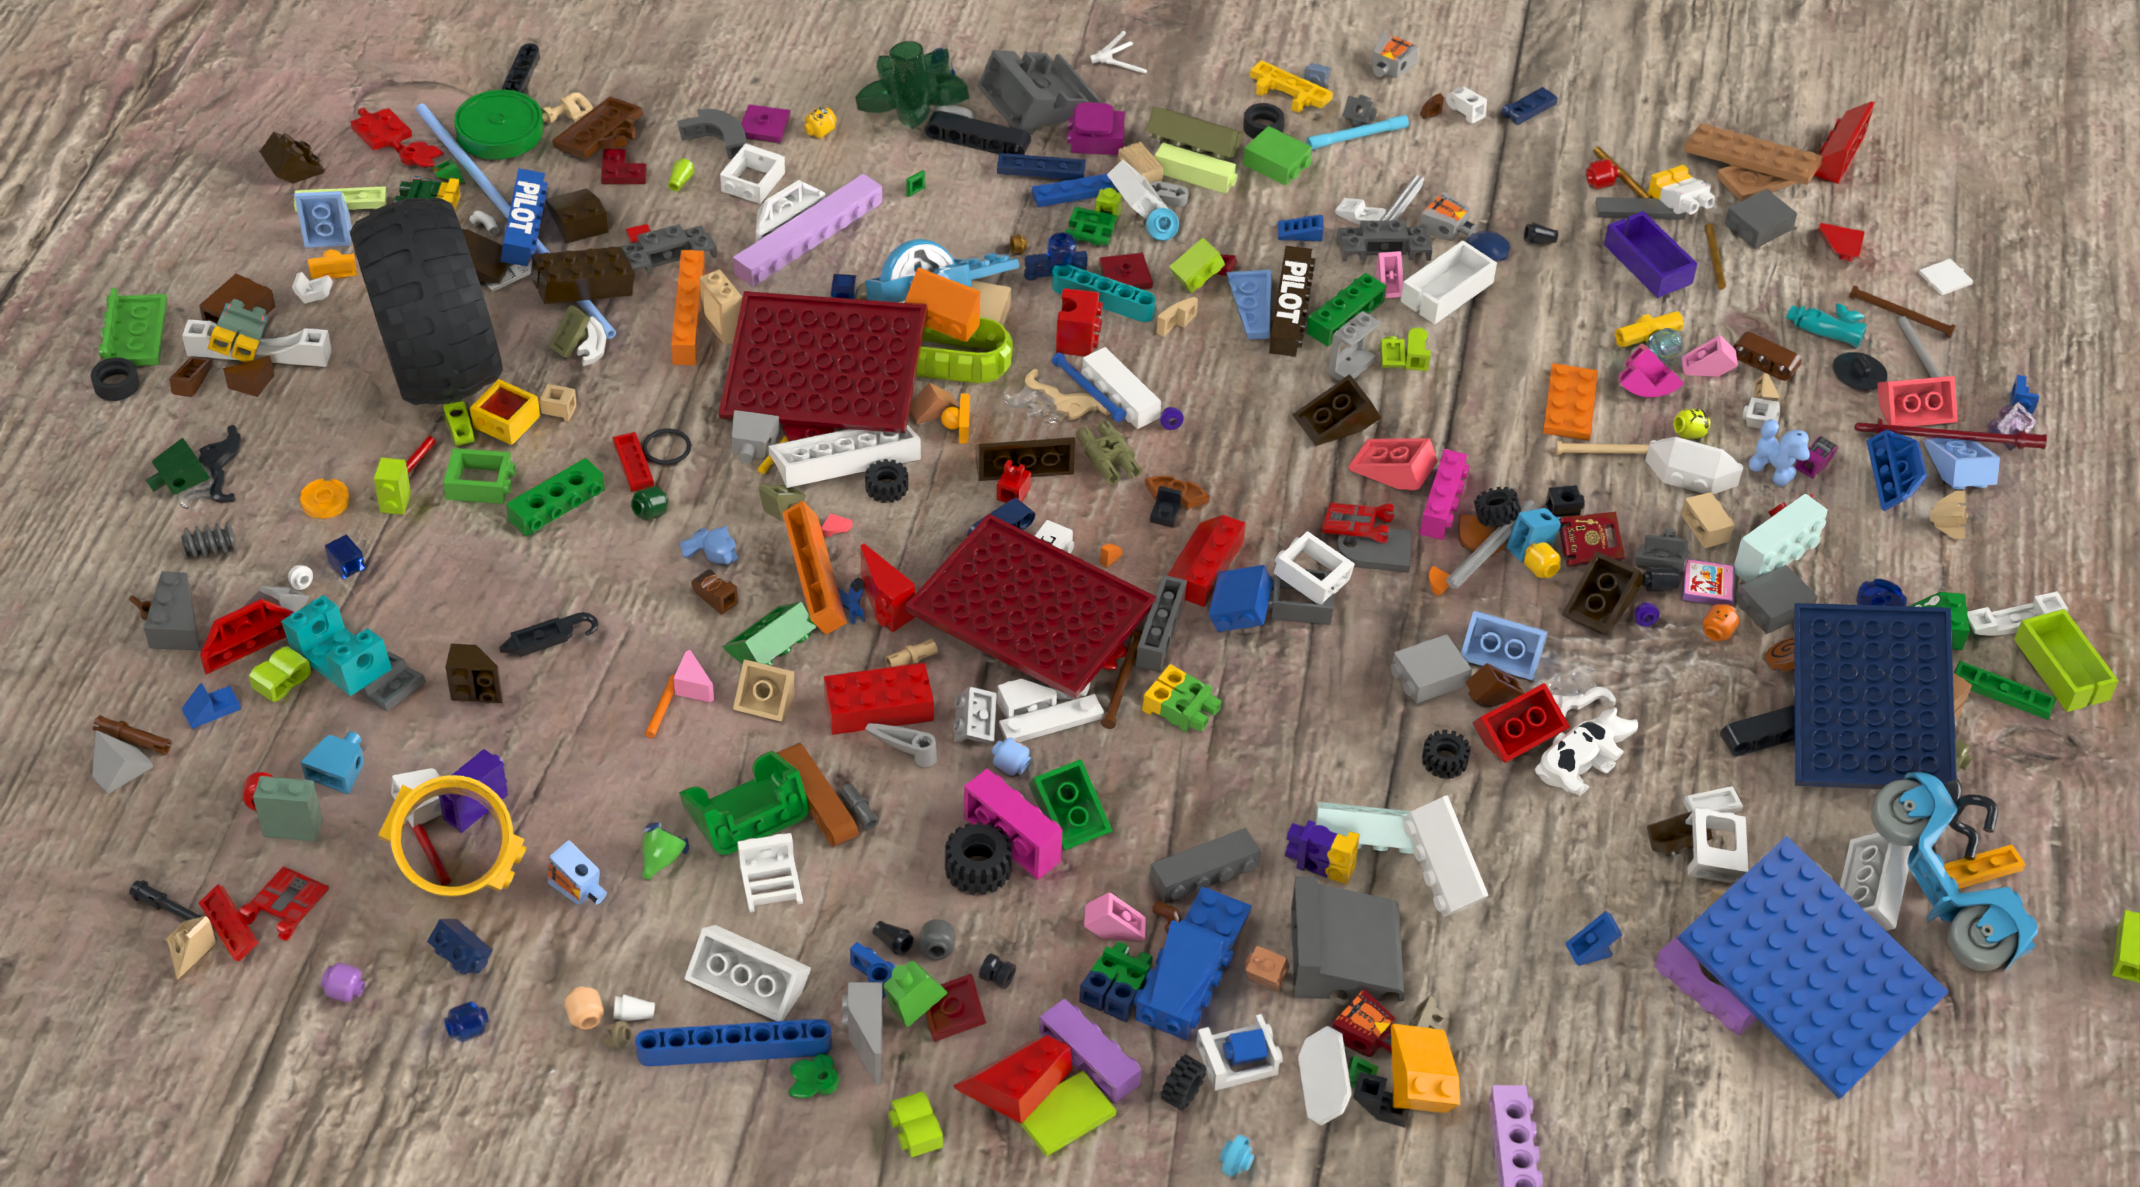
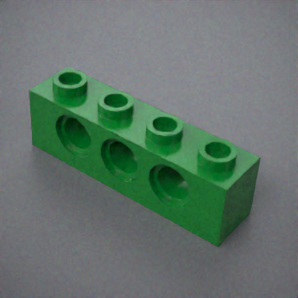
[506,458,605,536]

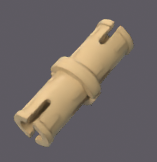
[885,639,938,667]

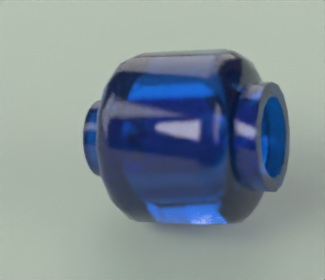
[1047,232,1077,267]
[444,1001,489,1042]

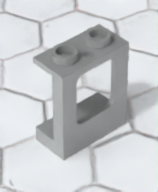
[1328,311,1381,381]

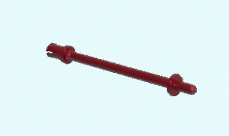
[1854,418,2047,449]

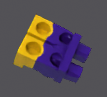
[1285,820,1360,885]

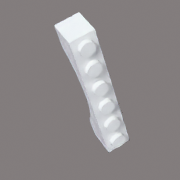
[182,320,332,367]

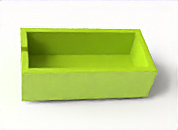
[2014,609,2119,712]

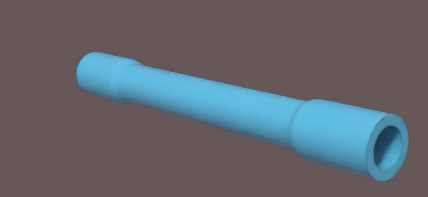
[1306,115,1409,150]

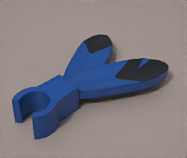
[838,578,865,625]

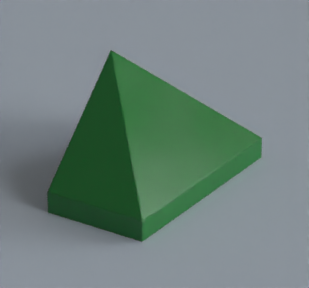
[432,158,466,184]

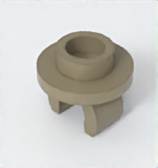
[602,1021,633,1049]

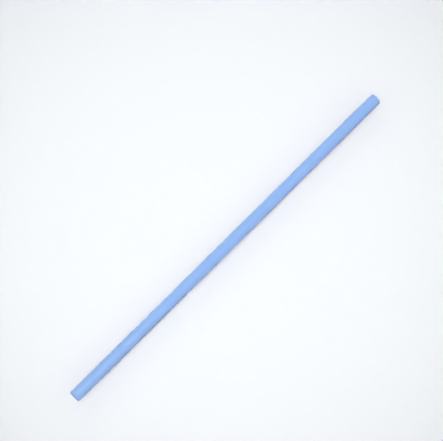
[416,104,616,339]

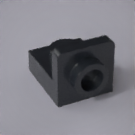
[1150,486,1182,528]

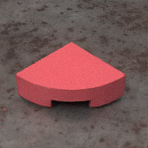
[821,513,853,537]

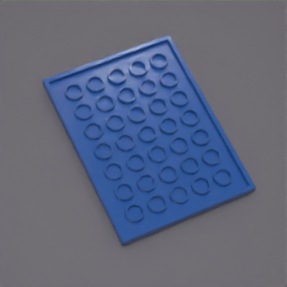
[1677,836,1949,1099]

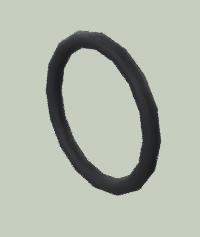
[642,428,692,465]

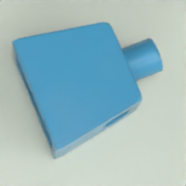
[1506,508,1565,563]
[301,731,364,794]

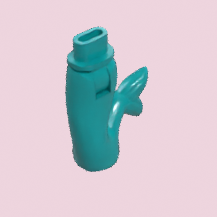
[1786,303,1867,348]

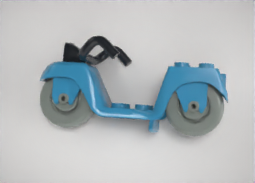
[1871,772,2038,971]

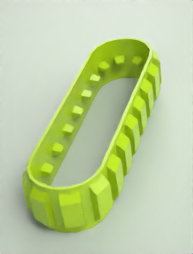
[916,317,1013,383]

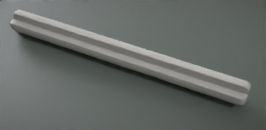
[1446,500,1537,589]

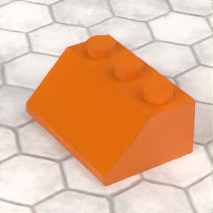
[905,268,980,342]

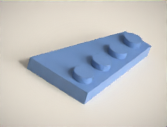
[1227,270,1272,339]

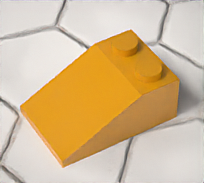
[1391,1024,1460,1113]

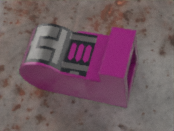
[1795,436,1838,479]

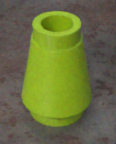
[668,158,694,192]

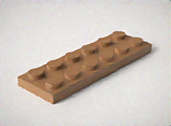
[1684,123,1823,185]

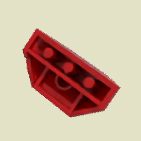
[200,599,294,675]

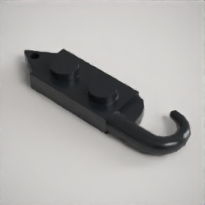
[499,612,599,657]

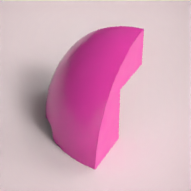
[1618,344,1685,397]

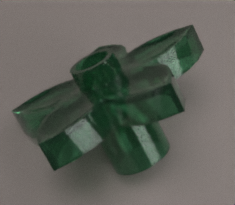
[855,41,970,129]

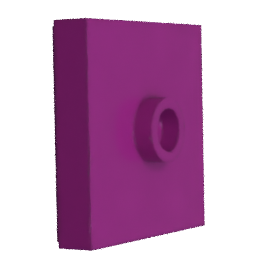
[741,104,791,143]

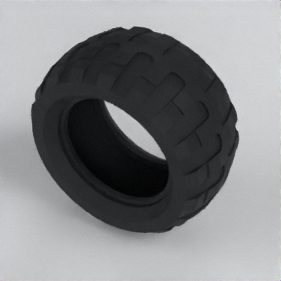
[349,197,503,405]

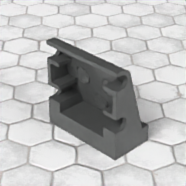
[977,50,1102,135]
[1291,876,1405,1001]

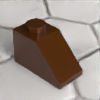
[1465,663,1524,707]

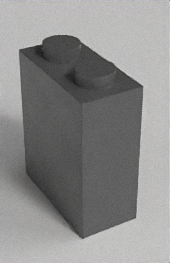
[1725,189,1798,249]
[1736,565,1818,634]

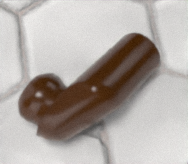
[1153,901,1181,935]

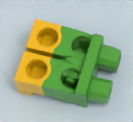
[1142,664,1222,732]

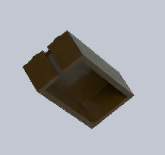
[530,246,635,304]

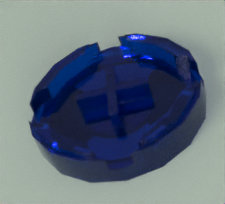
[1856,579,1907,606]

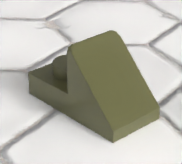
[759,484,806,521]

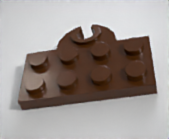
[552,96,643,159]

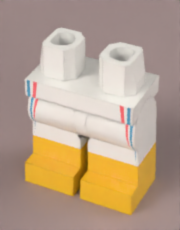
[1648,165,1715,215]

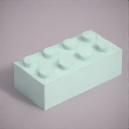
[1734,494,1828,582]

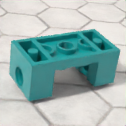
[281,595,392,696]

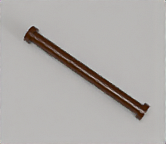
[1849,285,1956,338]
[1101,629,1143,729]

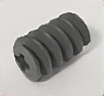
[181,521,236,560]

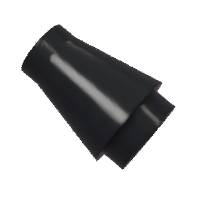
[1524,222,1558,244]
[873,921,914,955]

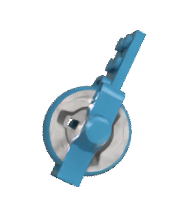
[865,239,1019,303]

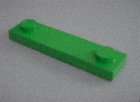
[1954,660,2057,720]

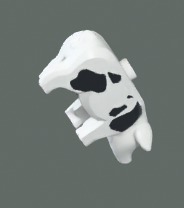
[1535,708,1638,796]

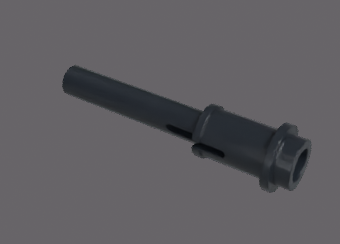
[129,880,203,920]

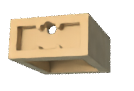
[699,269,742,345]

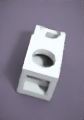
[1446,86,1487,124]

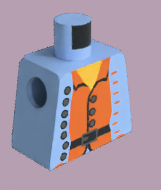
[548,840,607,905]

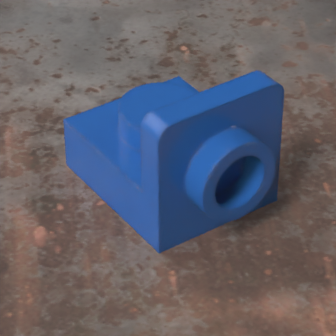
[2010,375,2039,414]

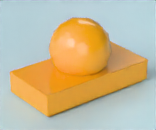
[308,249,358,280]
[941,393,970,444]

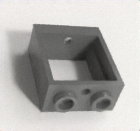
[1267,569,1334,625]

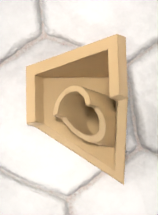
[165,916,216,980]

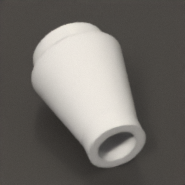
[613,994,655,1021]

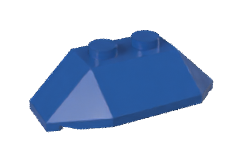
[1866,429,1927,511]

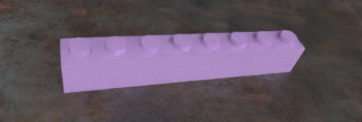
[733,174,882,287]

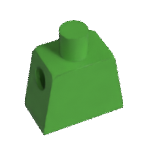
[883,960,947,1028]

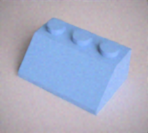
[1461,610,1548,680]

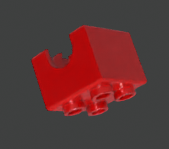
[1056,289,1103,357]

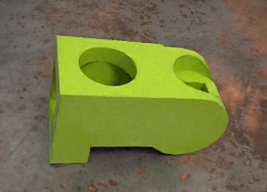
[1405,328,1431,371]
[443,401,475,447]

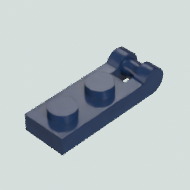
[1501,87,1558,125]
[1024,251,1087,281]

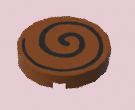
[1765,636,1794,671]

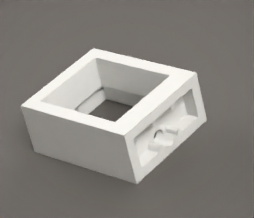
[720,143,785,204]
[1107,160,1168,219]
[1274,531,1355,605]

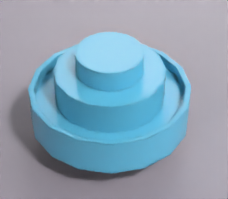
[1146,208,1179,241]
[1219,1134,1254,1177]

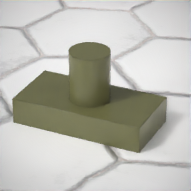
[548,306,591,358]

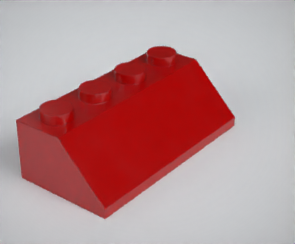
[1814,101,1875,184]
[1167,515,1246,607]

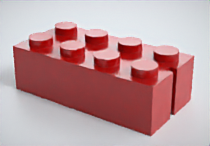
[824,663,934,735]

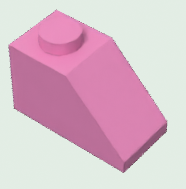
[1681,335,1738,377]
[1084,892,1146,941]

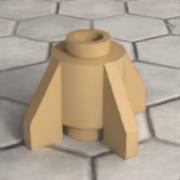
[1930,491,1968,539]

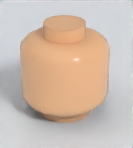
[564,987,605,1030]

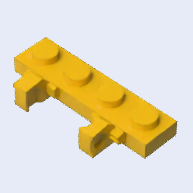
[1249,60,1333,113]

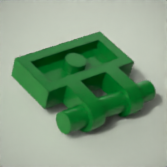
[1065,207,1118,246]

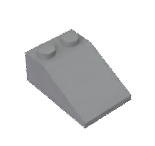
[842,982,883,1085]

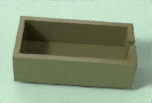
[1146,106,1244,160]

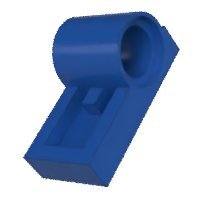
[850,942,896,998]

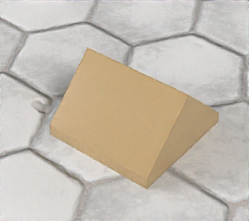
[733,659,795,722]

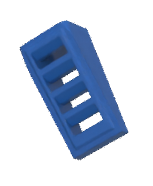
[1277,215,1324,241]

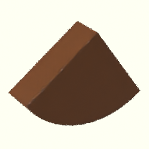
[1420,93,1444,119]

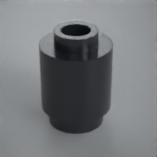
[1642,567,1680,592]

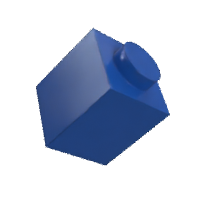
[1223,1028,1268,1066]

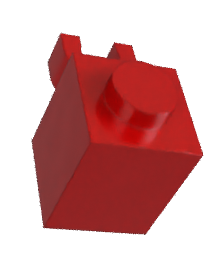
[997,460,1031,503]

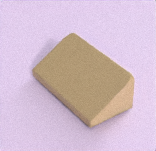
[1753,373,1779,401]

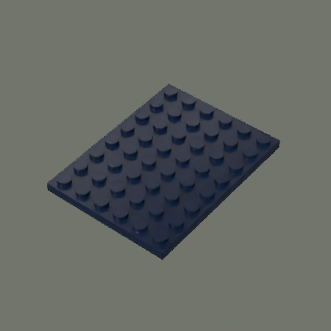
[1794,603,1957,789]

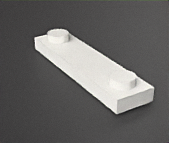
[999,694,1104,742]

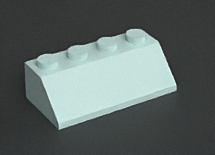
[1315,802,1414,854]

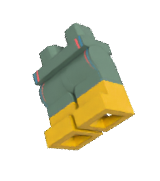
[207,299,268,362]

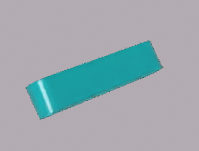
[1052,264,1156,322]

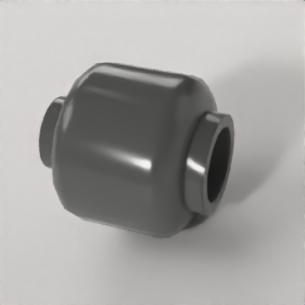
[919,919,955,960]

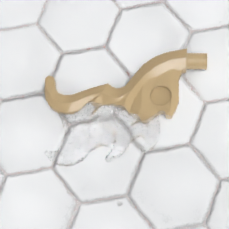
[1004,369,1110,424]

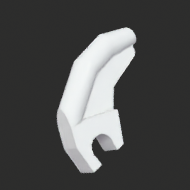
[577,317,607,366]

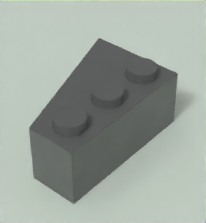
[144,571,200,651]

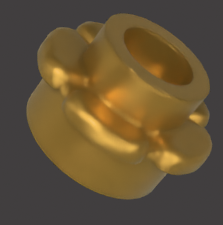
[1010,233,1027,255]

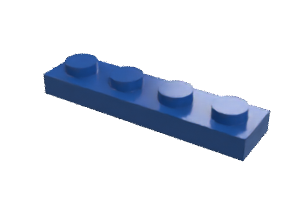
[1031,173,1120,207]

